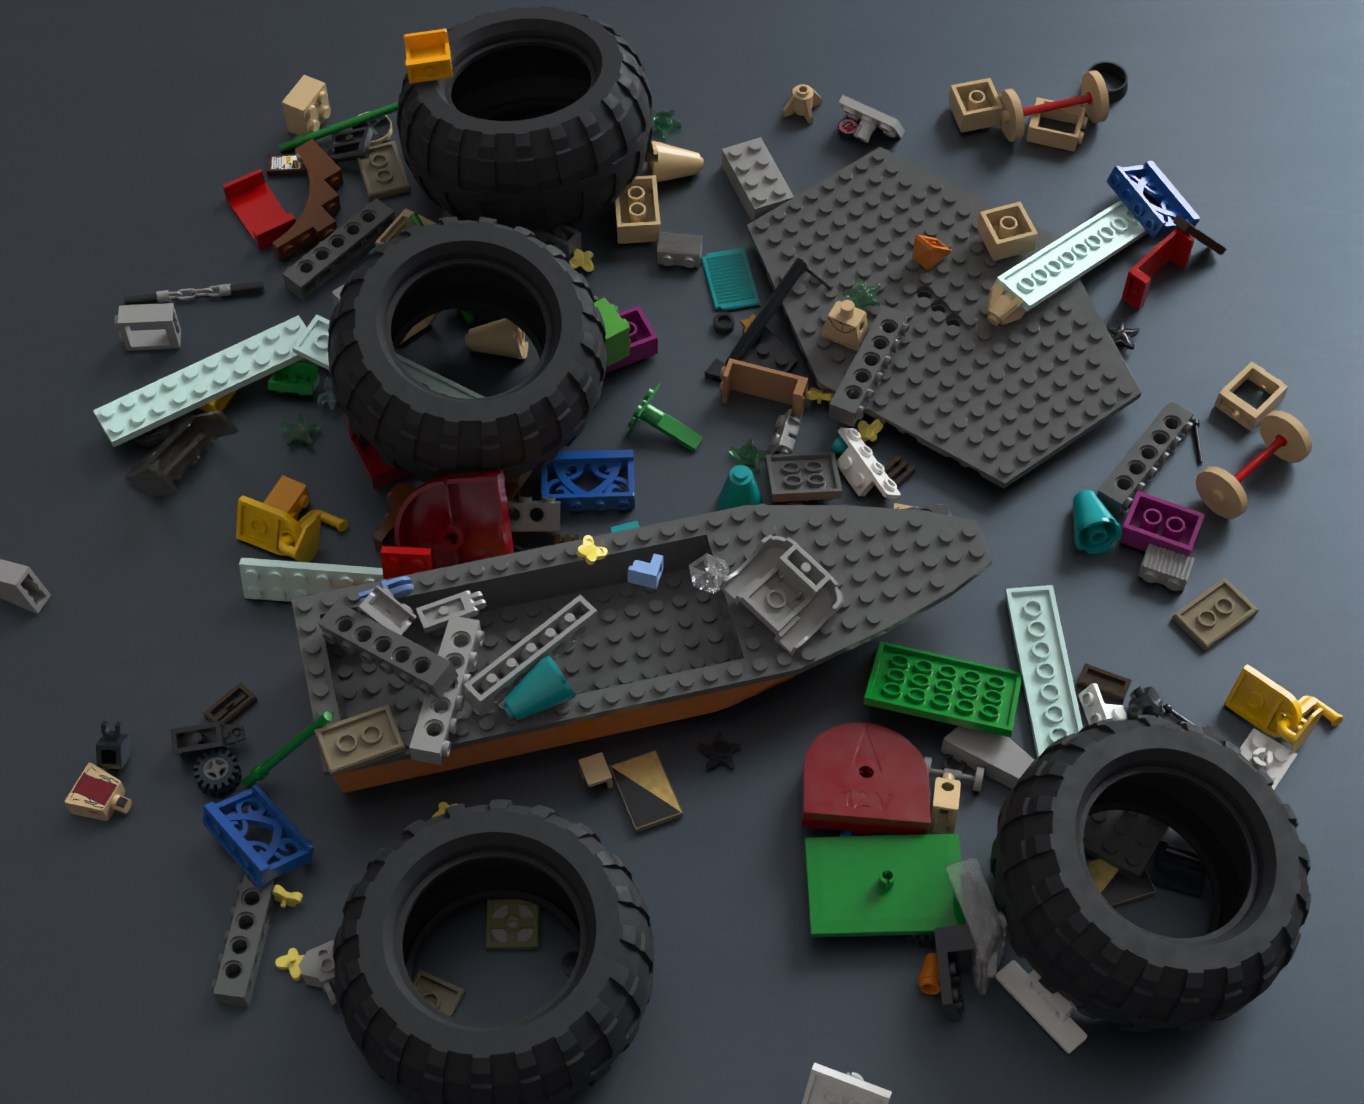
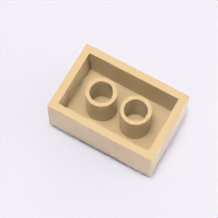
[614,175,661,244]

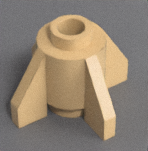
[782,84,821,124]
[986,283,1026,326]

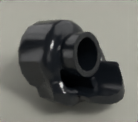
[1128,686,1165,720]

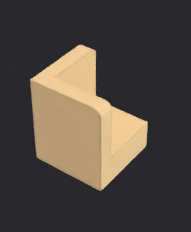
[578,752,613,789]

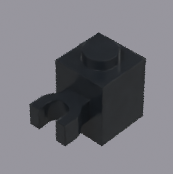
[96,721,130,769]

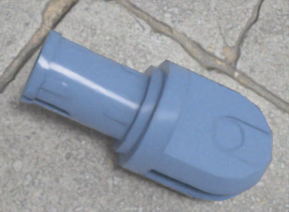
[358,576,414,603]

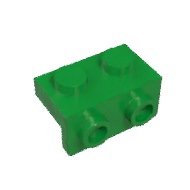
[268,361,319,396]

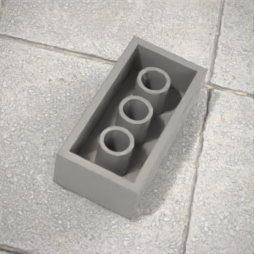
[722,137,794,222]

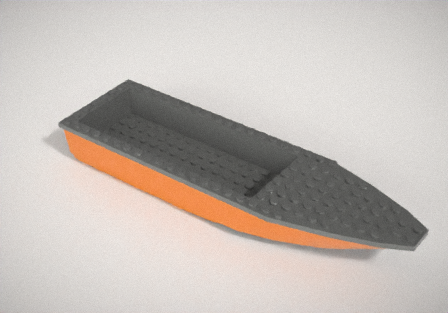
[291,504,992,793]

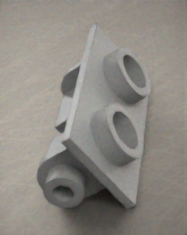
[770,408,801,455]

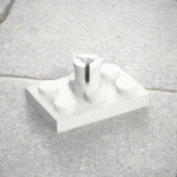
[839,95,905,143]
[1240,728,1297,790]
[802,1062,892,1104]

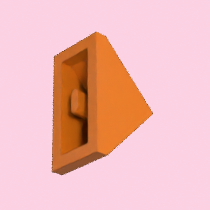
[912,234,952,270]

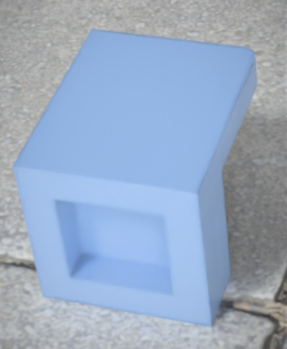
[628,554,663,589]

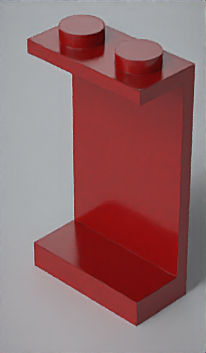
[222,169,296,250]
[1121,227,1195,311]

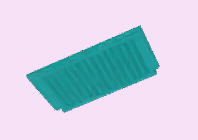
[701,248,760,312]

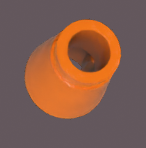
[918,953,941,995]

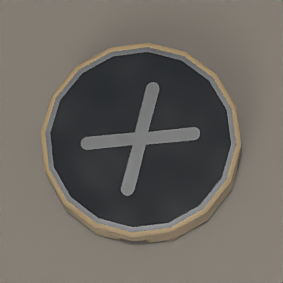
[351,111,393,147]

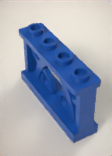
[1107,161,1200,239]
[541,450,635,511]
[202,784,314,889]

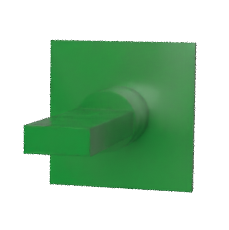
[627,383,703,452]

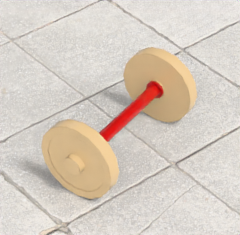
[998,70,1109,142]
[1195,411,1312,519]

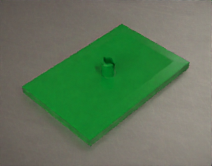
[863,641,1022,738]
[804,834,965,937]

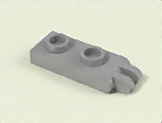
[416,591,487,633]

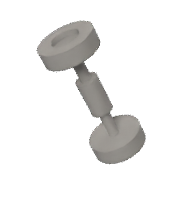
[924,757,984,792]

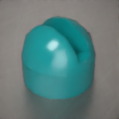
[830,434,848,455]

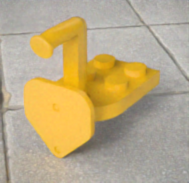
[236,495,348,562]
[1224,664,1344,752]

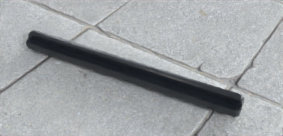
[725,258,807,364]

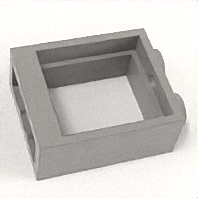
[115,303,181,351]

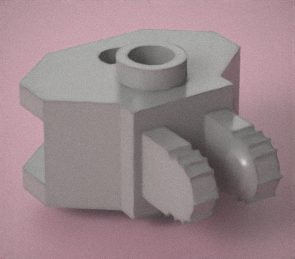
[299,940,337,1005]

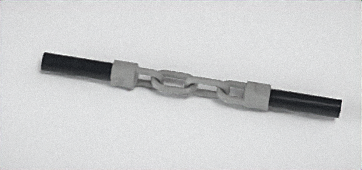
[124,282,265,305]

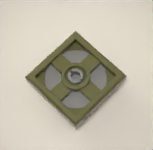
[486,899,539,951]

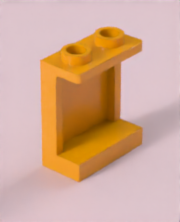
[403,29,453,84]

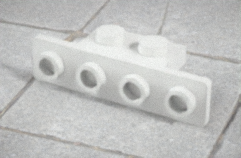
[836,427,901,498]
[1078,683,1128,725]
[995,960,1087,1054]

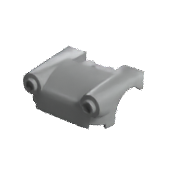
[720,534,844,656]

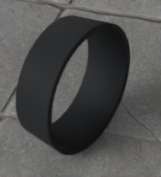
[1087,61,1128,103]

